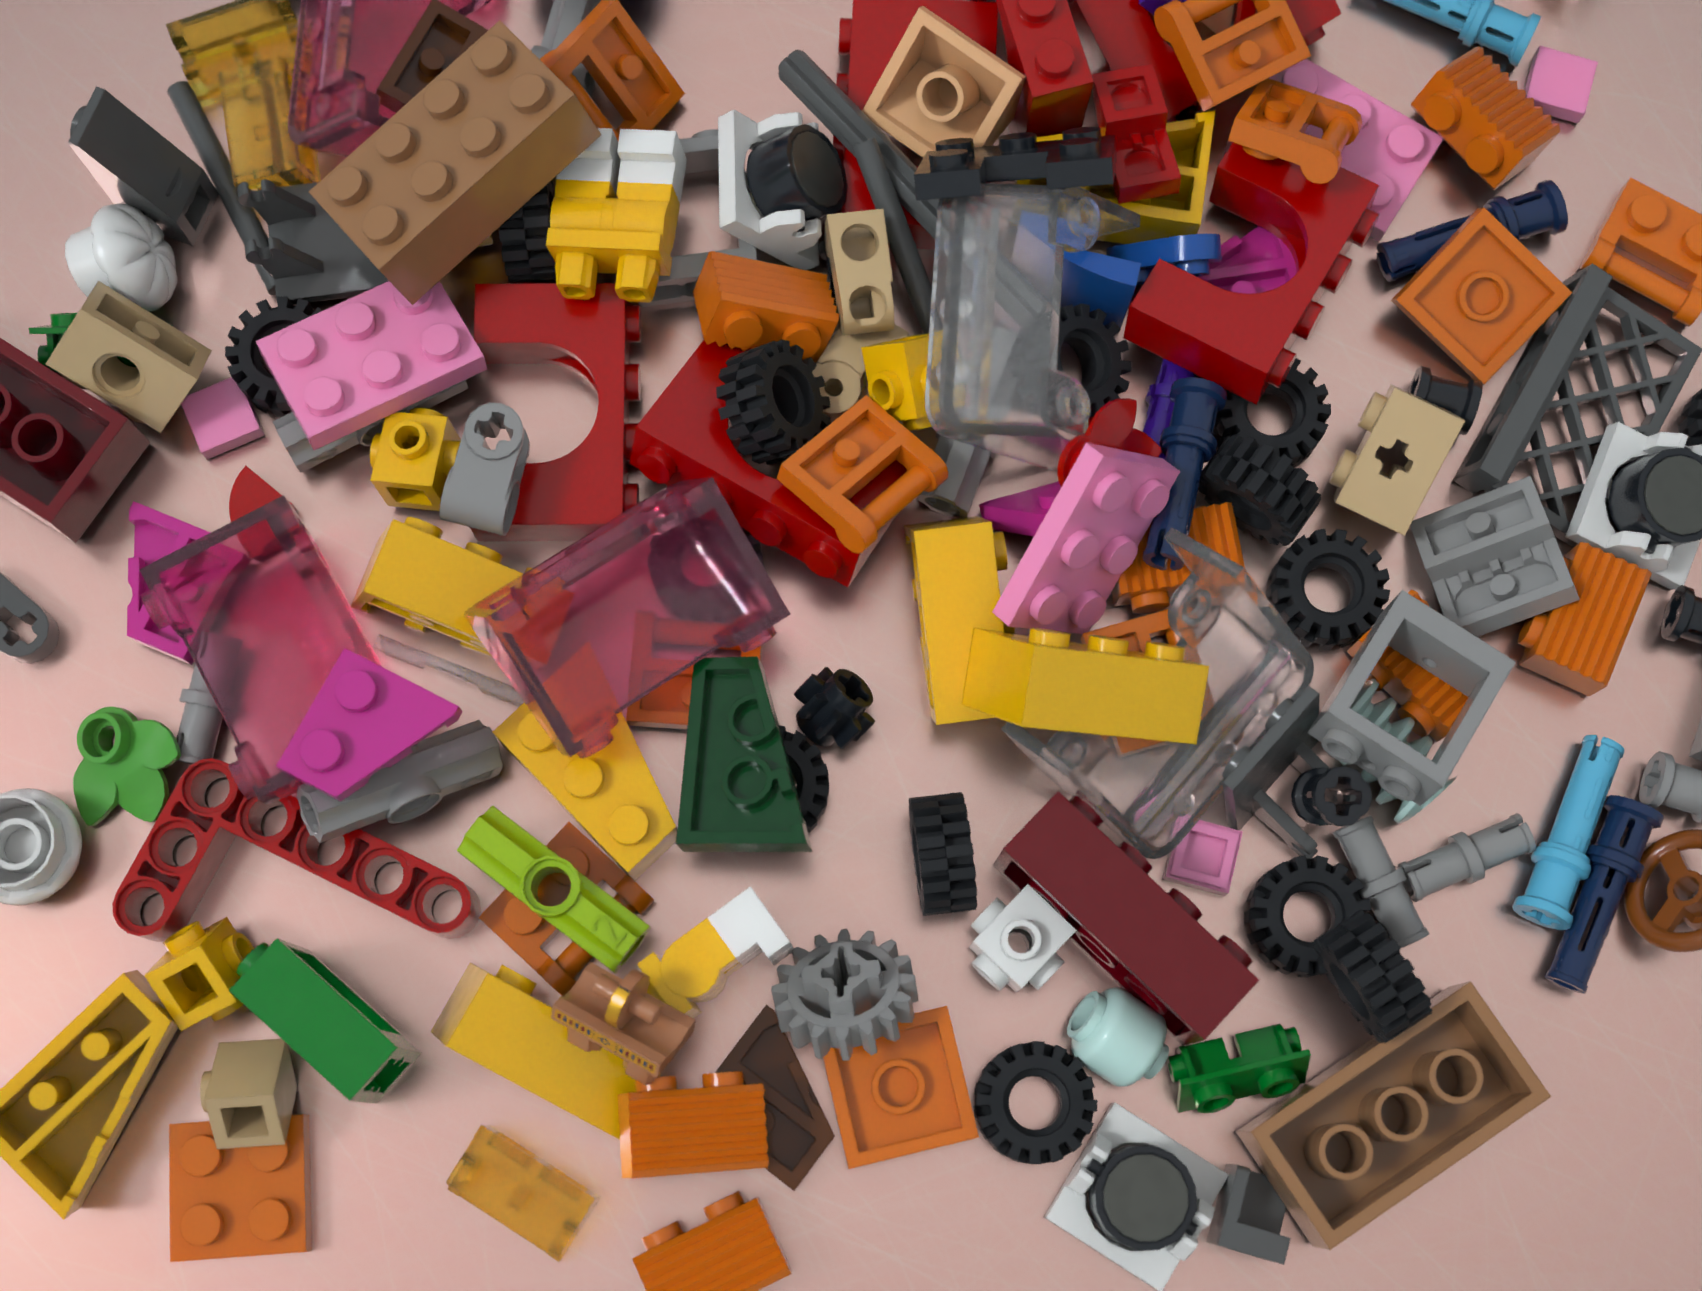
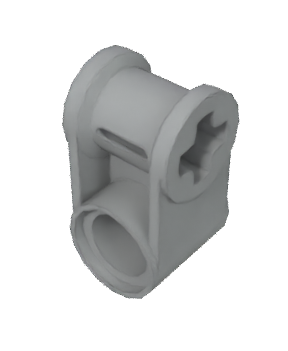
[439,402,530,536]

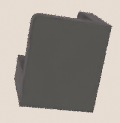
[1207,1164,1291,1265]

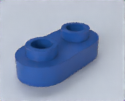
[1106,234,1222,285]

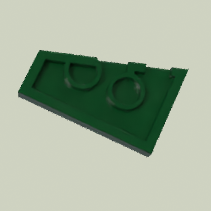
[676,657,813,852]

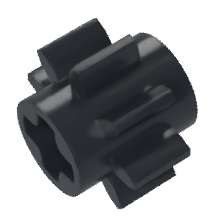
[794,667,875,749]

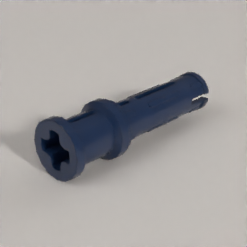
[1376,180,1568,282]
[1142,377,1227,571]
[1545,795,1664,994]

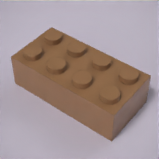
[309,20,602,305]
[1236,981,1551,1250]

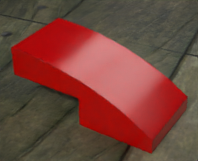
[1092,64,1181,204]

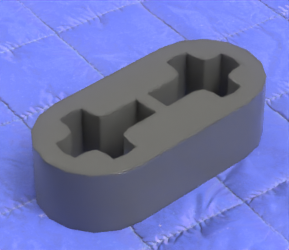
[0,572,60,664]

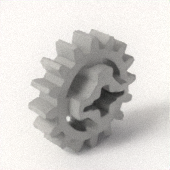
[771,929,919,1061]

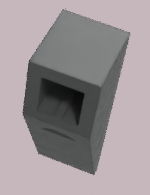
[68,86,219,247]

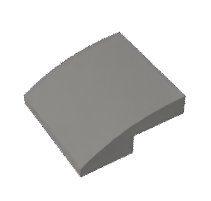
[1410,476,1580,637]

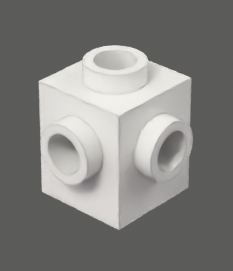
[969,884,1076,993]

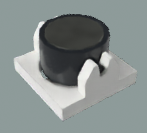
[718,109,848,270]
[1565,422,1702,590]
[1044,1102,1228,1291]

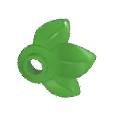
[73,706,181,826]

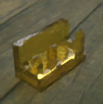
[166,0,316,107]
[218,56,321,190]
[446,1125,601,1262]

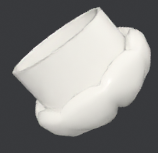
[65,203,177,311]
[0,788,82,905]

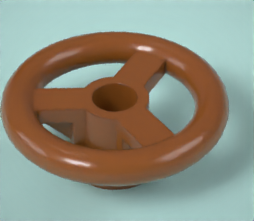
[1624,829,1702,952]

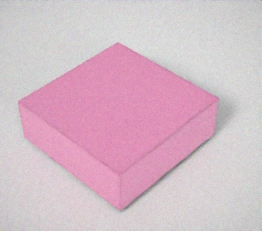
[1525,46,1598,123]
[181,377,265,460]
[1162,815,1243,896]

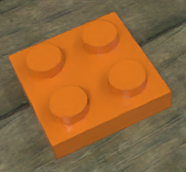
[1391,207,1572,385]
[823,1006,979,1169]
[169,1114,312,1262]

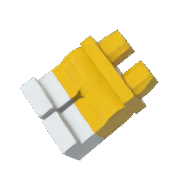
[546,128,687,303]
[637,886,794,1019]

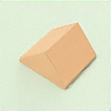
[862,6,1026,158]

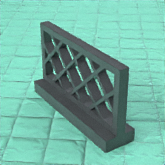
[1453,263,1702,548]

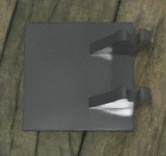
[237,179,389,304]
[1222,686,1356,859]

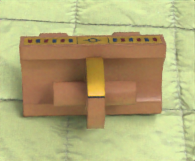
[551,962,696,1085]

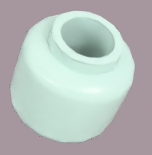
[1067,987,1169,1087]

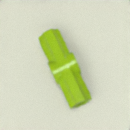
[457,805,651,974]

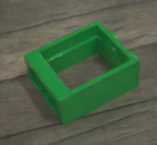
[229,938,421,1104]

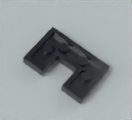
[914,127,1117,201]

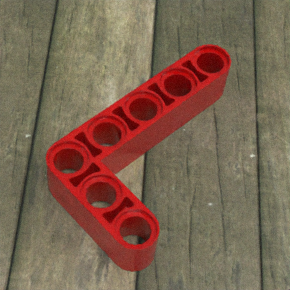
[112,758,481,942]

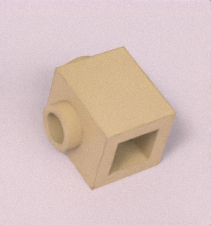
[200,1039,297,1149]

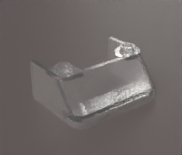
[925,183,1141,470]
[1001,528,1314,859]

